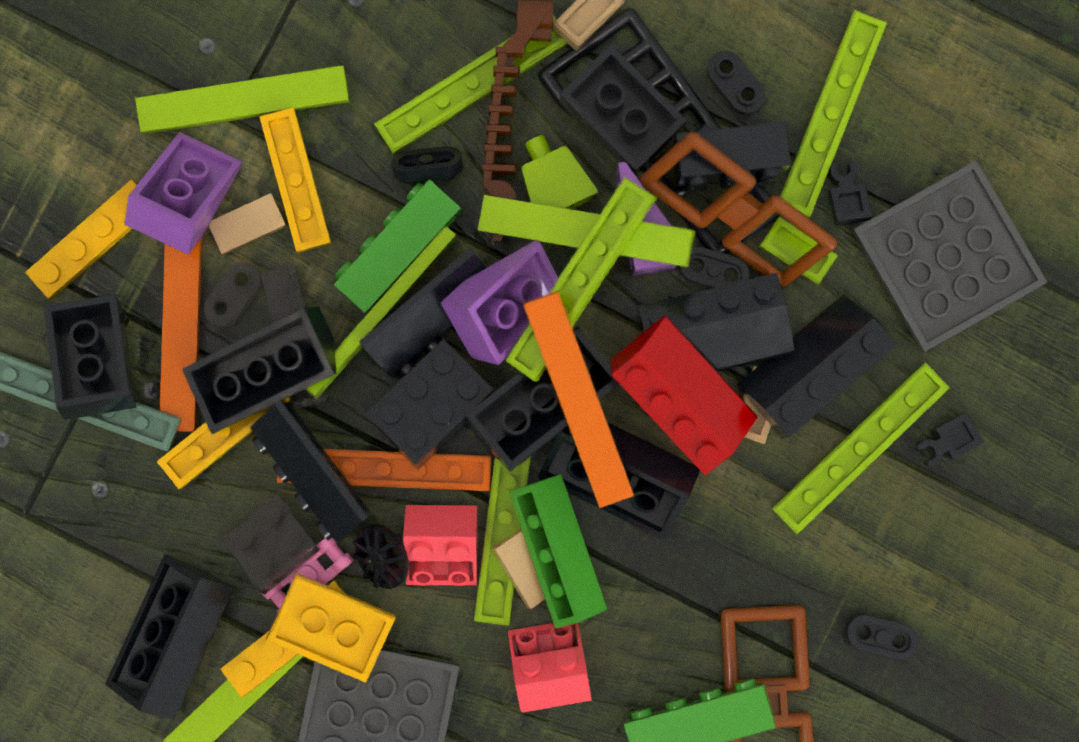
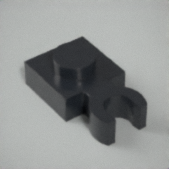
[828,161,872,226]
[915,411,984,467]

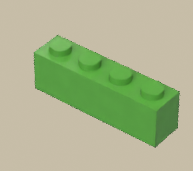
[334,179,463,314]
[509,474,607,628]
[624,678,777,742]

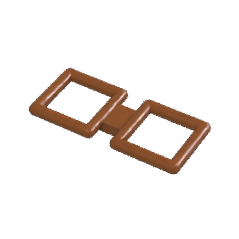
[639,132,837,288]
[720,605,813,742]

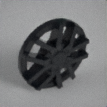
[352,524,409,589]

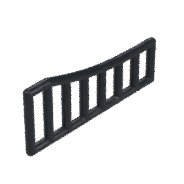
[538,8,780,254]

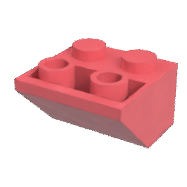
[403,505,478,586]
[508,623,592,713]

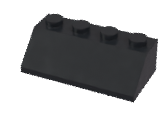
[359,248,486,379]
[638,273,795,372]
[737,294,897,439]
[182,306,337,434]
[465,326,620,472]
[250,400,374,543]
[538,422,700,540]
[105,554,234,720]

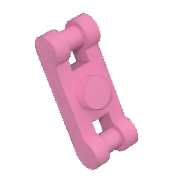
[261,538,354,613]

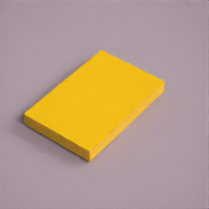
[266,572,396,683]

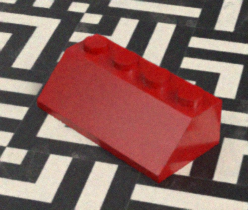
[610,315,758,475]

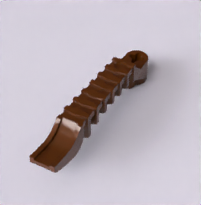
[482,0,553,242]

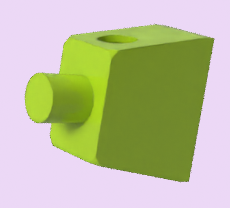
[521,135,598,210]

